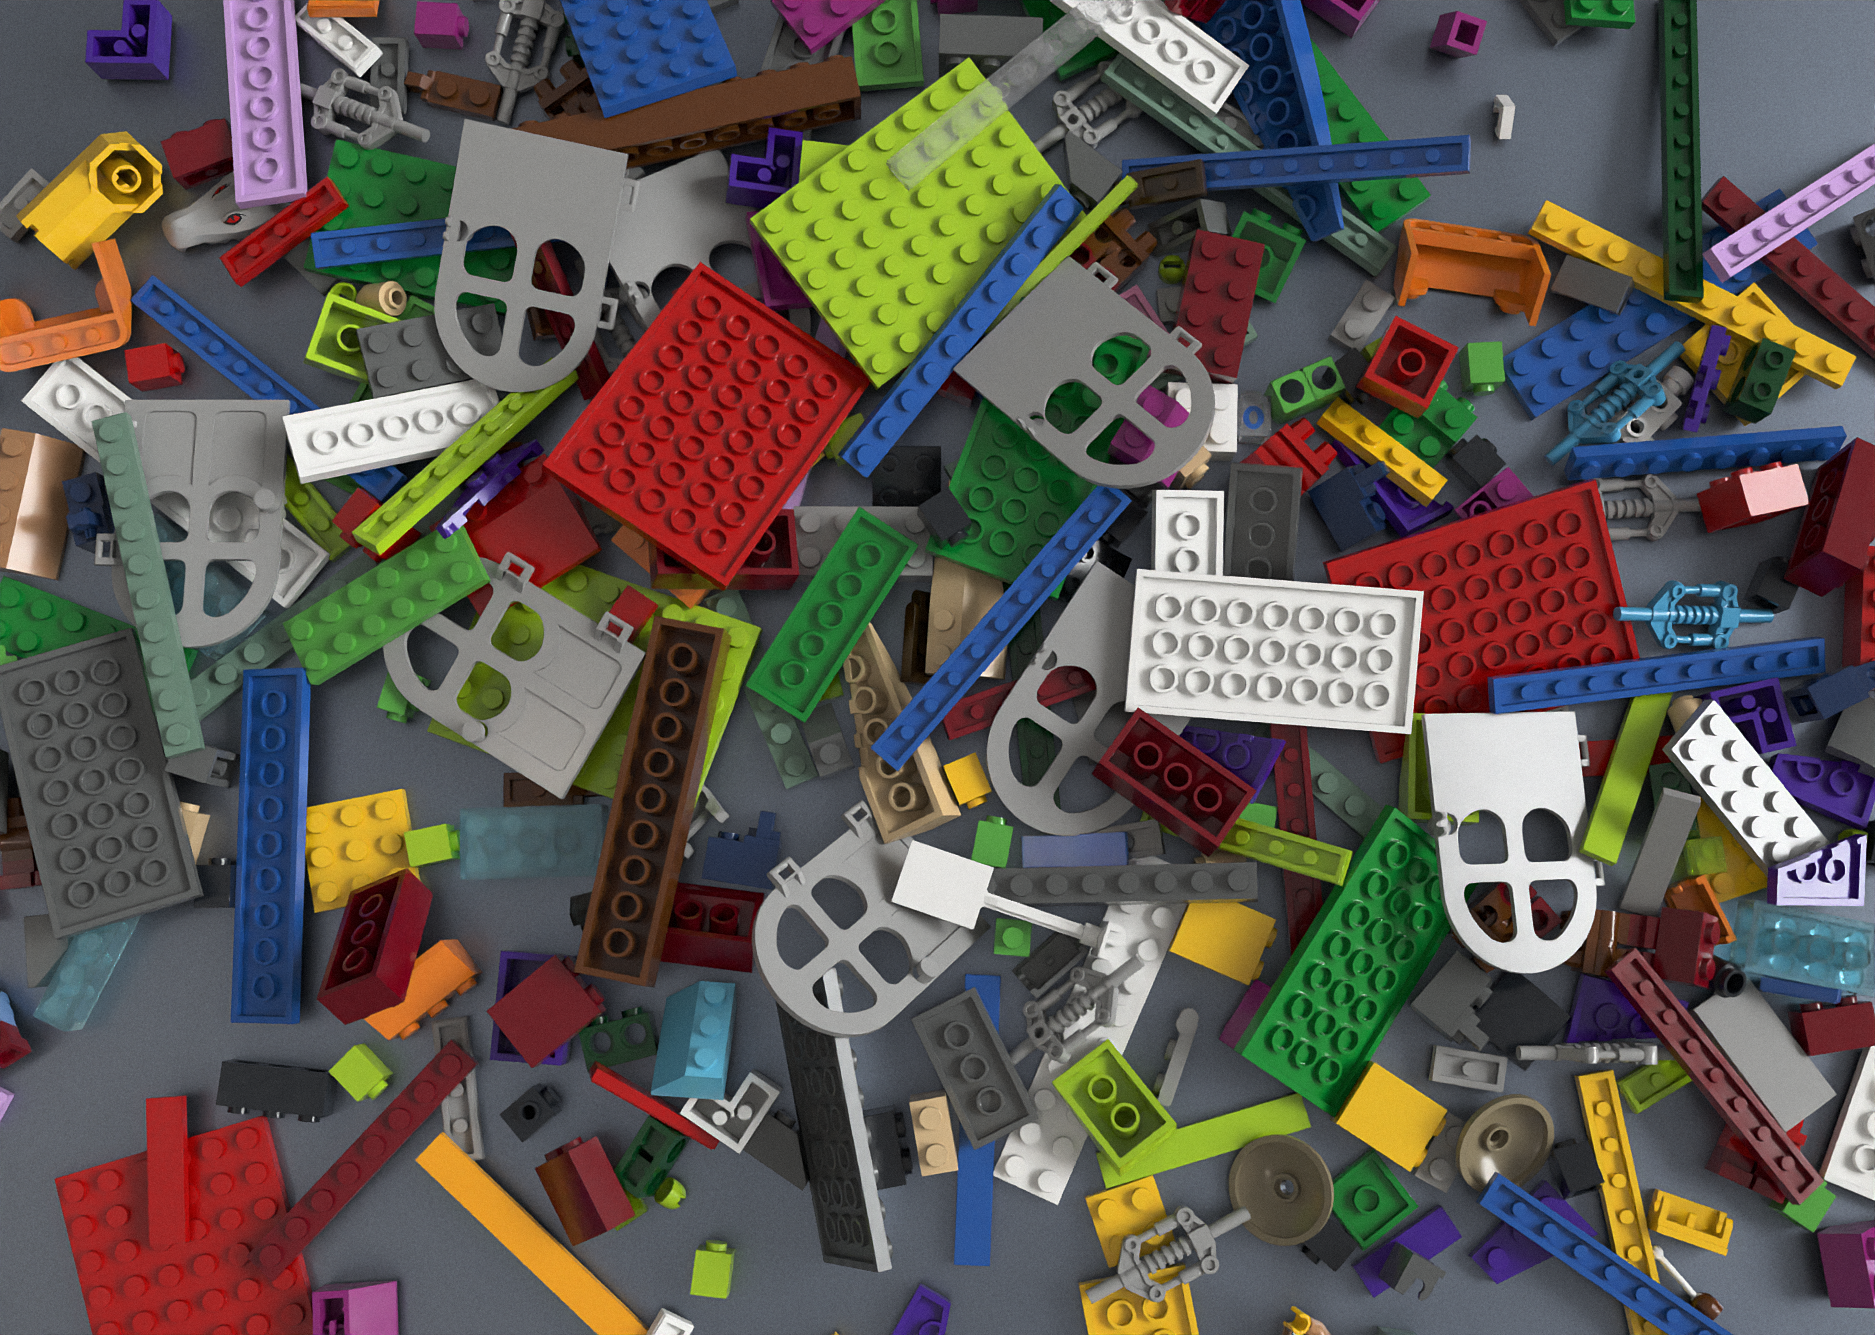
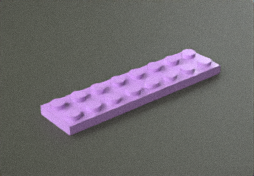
[223,0,308,209]

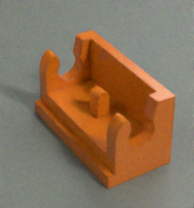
[1663,874,1737,946]

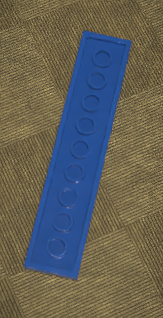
[1503,188,1818,421]
[231,667,311,1024]

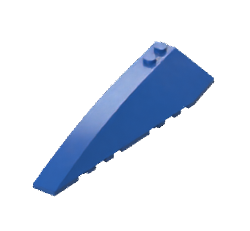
[1193,0,1344,242]

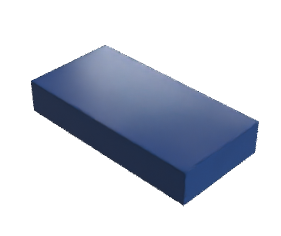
[1760,977,1842,1004]

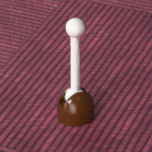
[1652,1245,1723,1320]

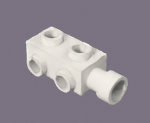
[1605,366,1694,444]

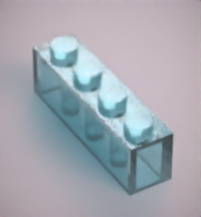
[33,915,142,1032]

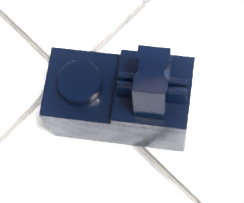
[1308,461,1391,552]
[62,472,115,554]
[1784,661,1875,723]
[701,811,782,890]

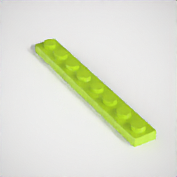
[352,357,579,555]

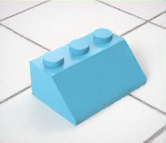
[651,981,737,1100]

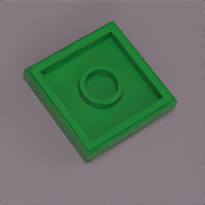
[1332,1148,1419,1251]

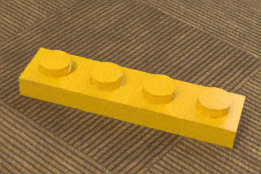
[1316,397,1448,507]

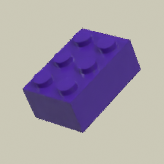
[489,950,578,1066]

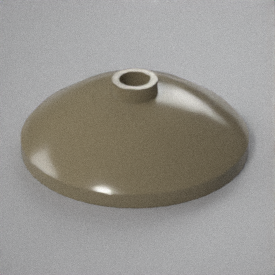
[1456,1094,1554,1192]
[1229,1134,1334,1246]

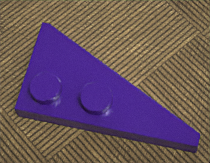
[1331,438,1454,538]
[436,439,544,539]

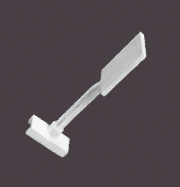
[891,840,1123,961]

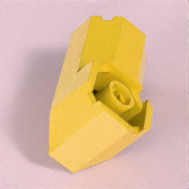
[16,131,163,270]

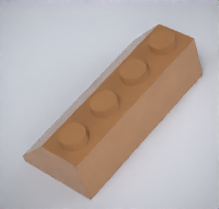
[0,428,86,581]

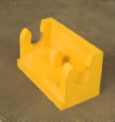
[1646,1189,1733,1256]

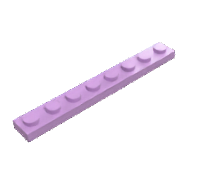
[1702,144,1875,283]

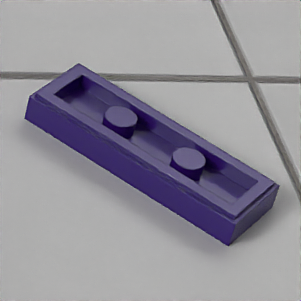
[1351,1205,1462,1298]

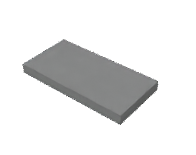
[1688,974,1837,1133]

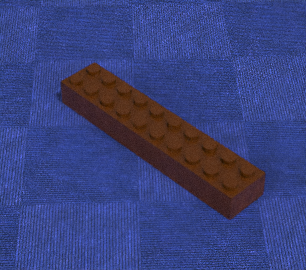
[511,55,861,170]
[574,616,732,988]

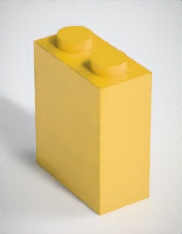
[1167,902,1278,986]
[1330,1061,1448,1172]

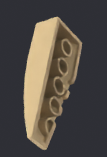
[925,479,1007,680]
[843,623,961,844]

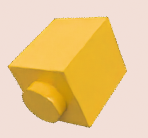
[943,752,992,809]

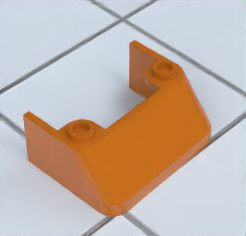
[1393,218,1551,326]
[0,238,132,372]

